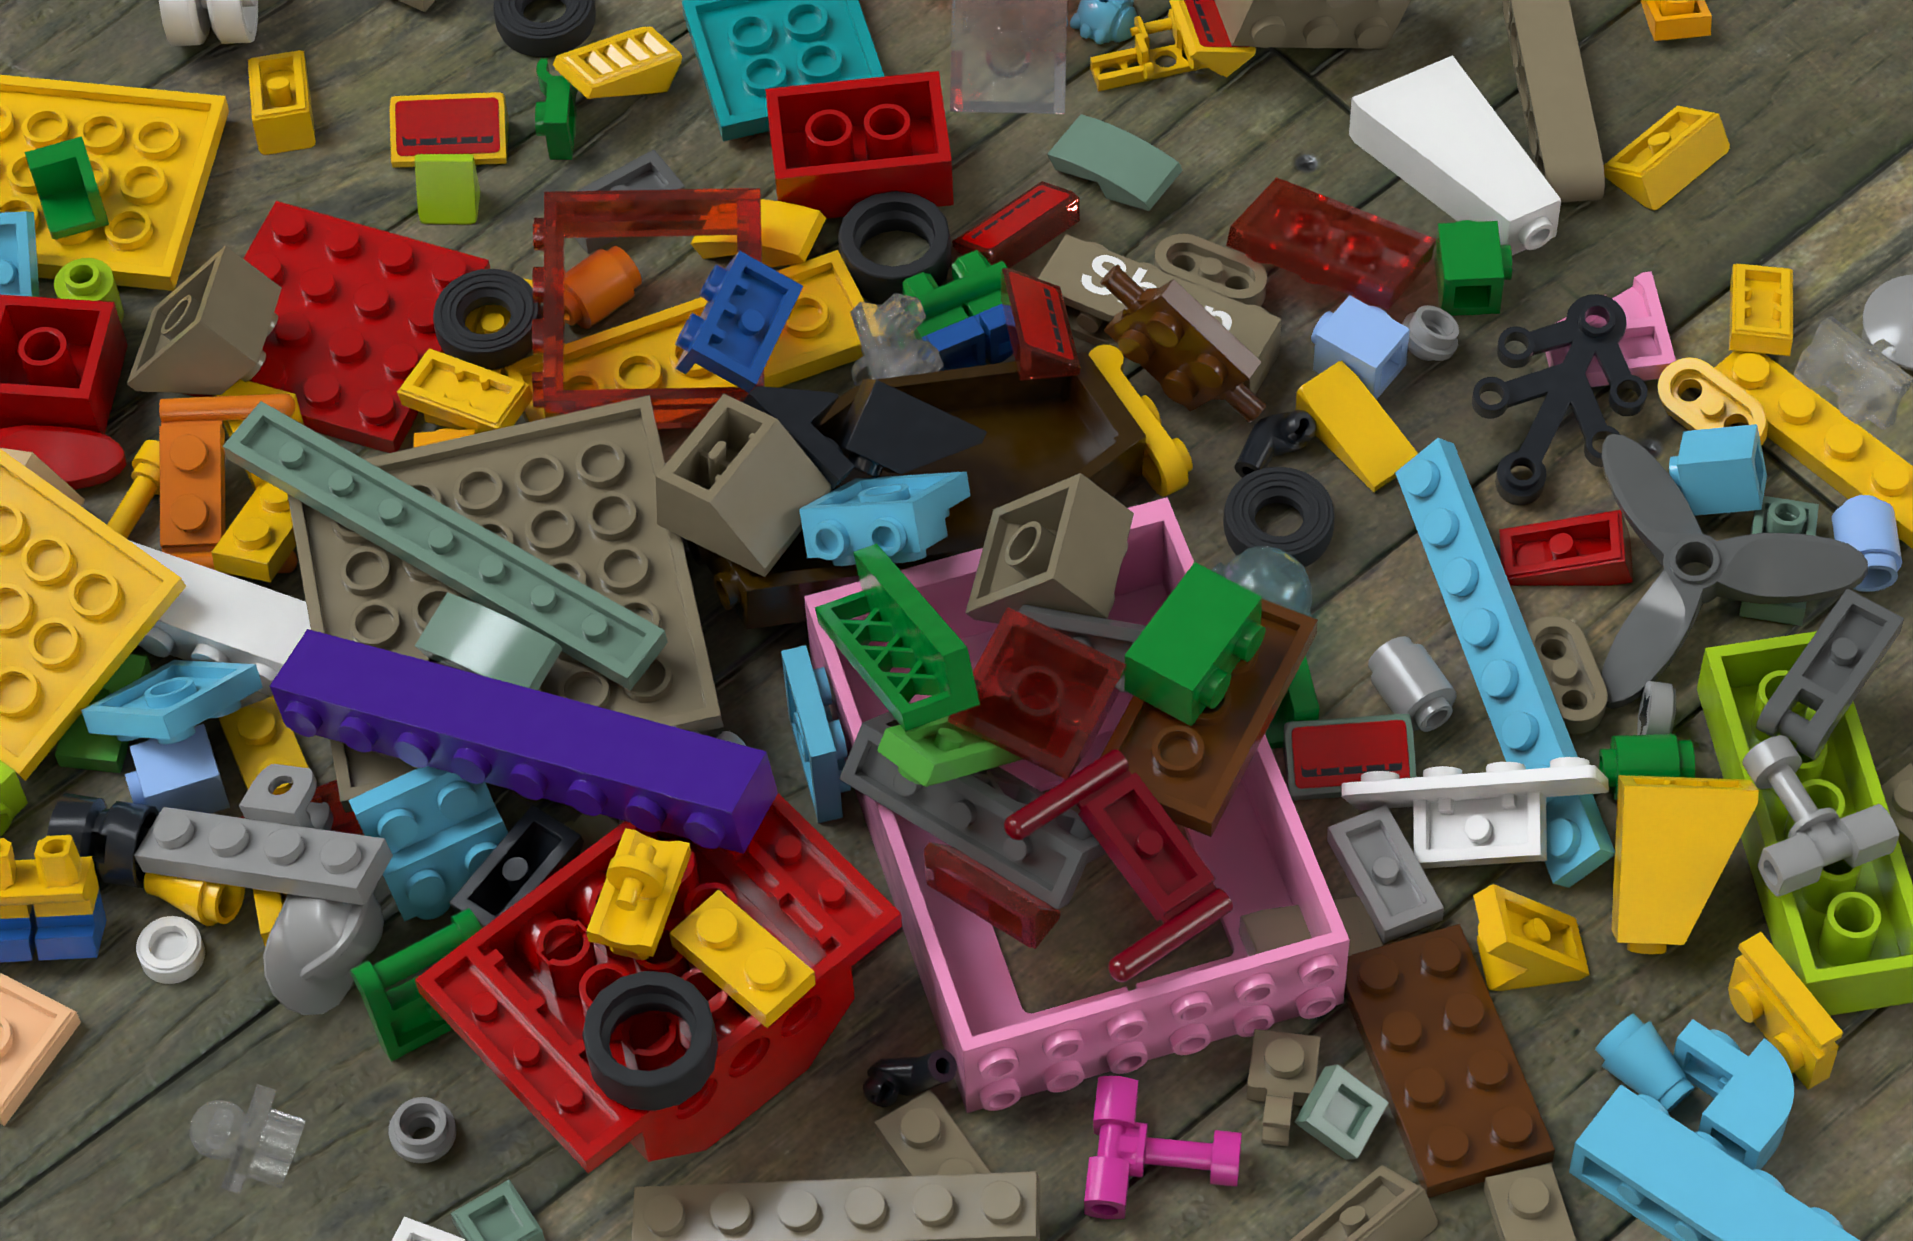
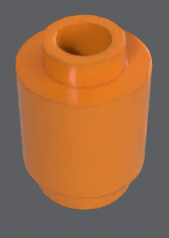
[551,246,642,329]

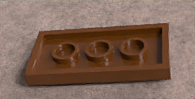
[1100,599,1318,837]
[1344,924,1555,1198]

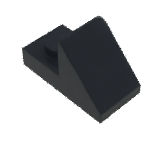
[743,386,855,491]

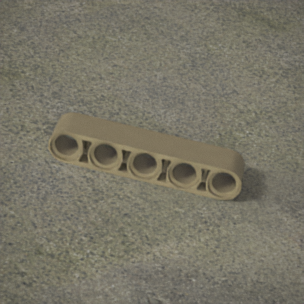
[1502,0,1605,203]

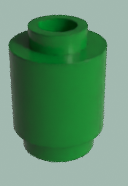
[1599,734,1695,800]

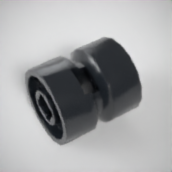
[47,793,159,888]

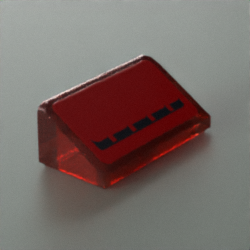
[952,181,1080,269]
[1001,268,1081,380]
[924,842,1061,949]

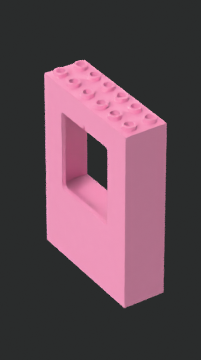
[804,497,1350,1113]

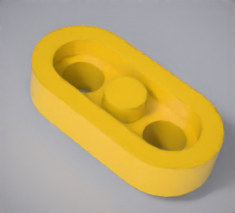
[1658,357,1768,446]

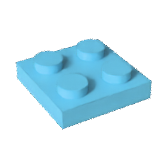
[781,645,851,823]
[81,660,263,745]

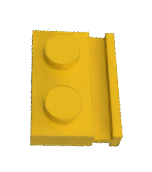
[1728,932,1843,1090]

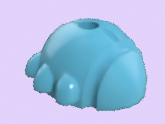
[1070,0,1137,44]

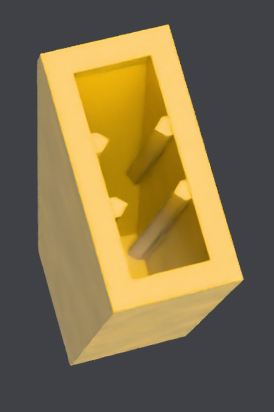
[1611,775,1759,954]

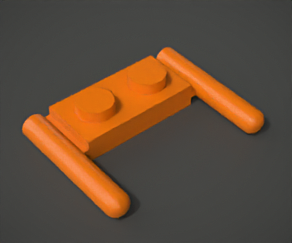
[159,393,297,575]

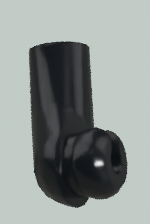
[1234,410,1316,478]
[863,1049,957,1107]

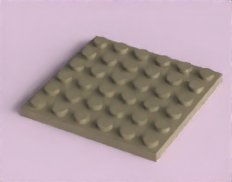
[288,395,724,813]

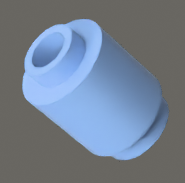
[1832,495,1902,592]

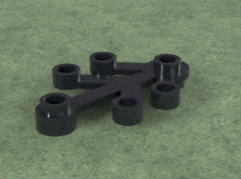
[1472,294,1647,505]

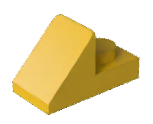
[1473,884,1590,991]

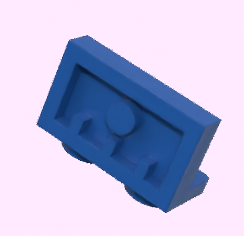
[675,250,803,393]

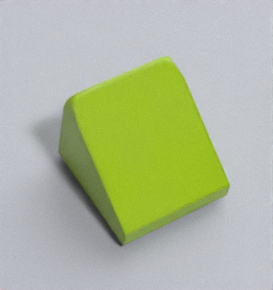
[414,154,480,225]

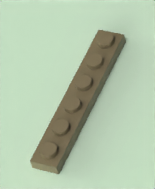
[631,1171,1040,1241]

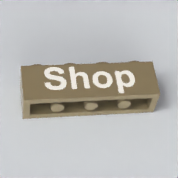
[1036,234,1281,395]

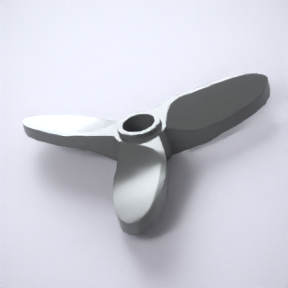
[1601,434,1868,709]

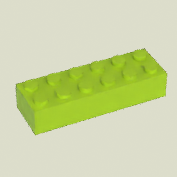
[1697,631,1913,1016]

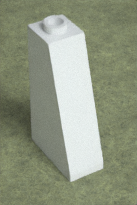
[1349,55,1561,255]

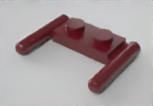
[1004,749,1233,982]

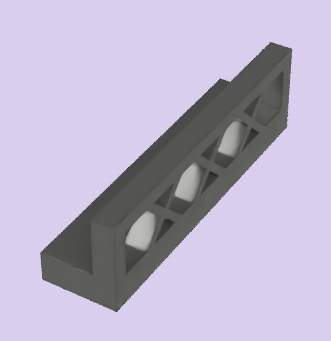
[839,712,1106,910]

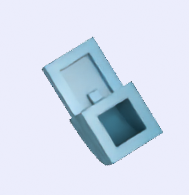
[1673,1019,1794,1170]

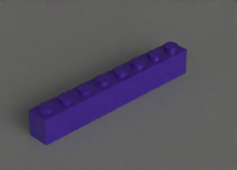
[269,629,778,854]

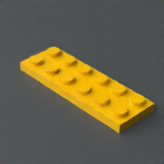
[504,250,883,430]

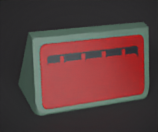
[1283,714,1416,801]

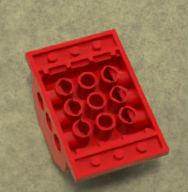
[415,793,902,1174]

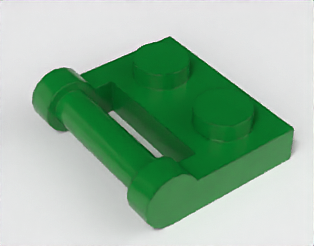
[350,908,482,1062]

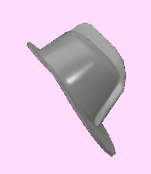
[263,889,384,1016]

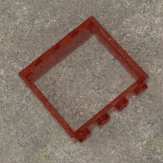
[532,188,764,429]

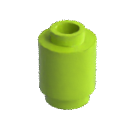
[54,258,124,323]

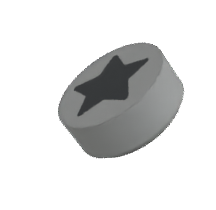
[1637,681,1676,735]

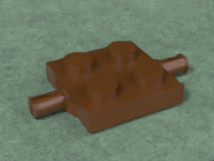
[1100,264,1266,423]

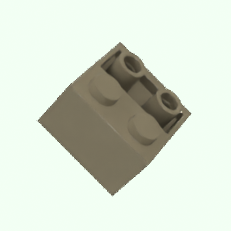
[656,394,831,577]

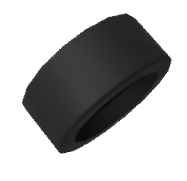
[838,191,951,306]
[582,971,718,1111]

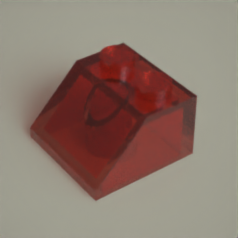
[948,607,1127,779]

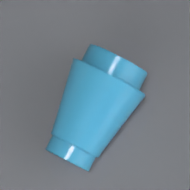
[1595,1013,1694,1113]

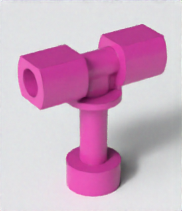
[1084,1076,1242,1219]

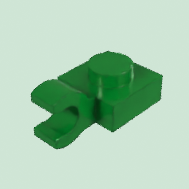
[535,58,578,160]

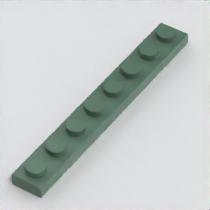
[223,401,668,691]

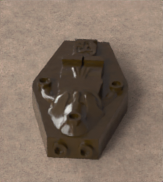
[687,352,1146,629]

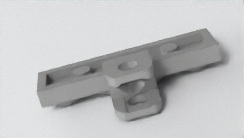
[134,764,393,905]

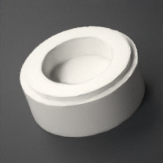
[136,916,205,984]

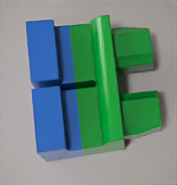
[902,250,1036,372]

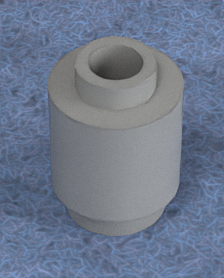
[1368,636,1457,732]

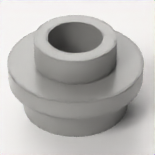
[1402,305,1459,361]
[389,1097,456,1163]

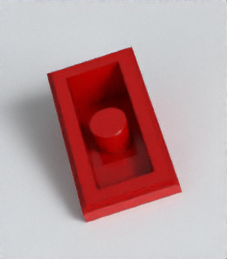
[1499,510,1633,586]

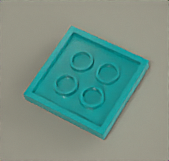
[682,0,884,142]

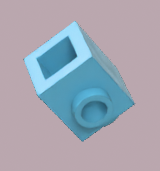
[1669,424,1767,516]

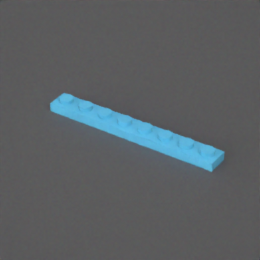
[1395,438,1615,888]

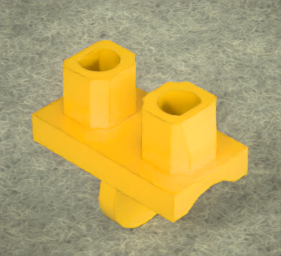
[586,828,691,961]

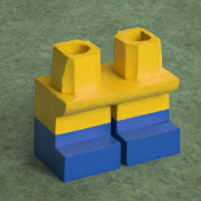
[0,835,107,962]

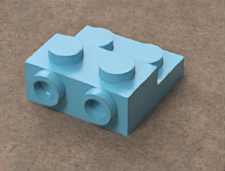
[799,472,970,566]
[348,766,508,922]

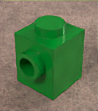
[1434,220,1512,316]

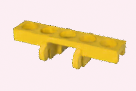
[1090,9,1207,91]

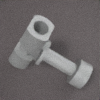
[1742,735,1899,897]

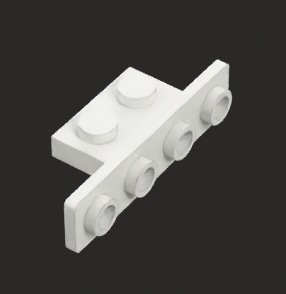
[1342,757,1609,869]

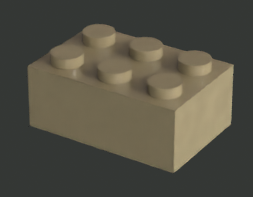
[1214,0,1411,49]

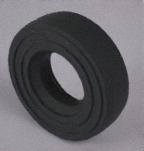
[493,0,596,57]
[433,269,542,370]
[1223,467,1335,573]

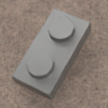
[1327,805,1444,944]

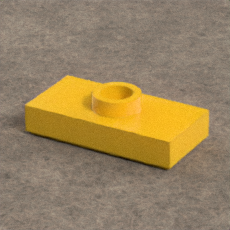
[1729,263,1793,356]
[397,348,534,433]

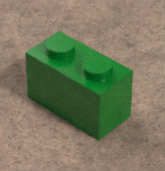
[1124,562,1266,726]

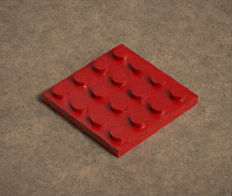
[183,201,490,453]

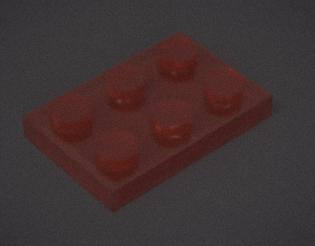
[1226,177,1436,310]

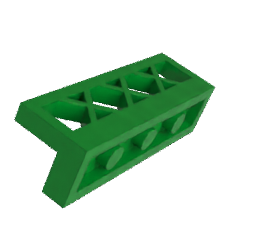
[815,544,980,731]

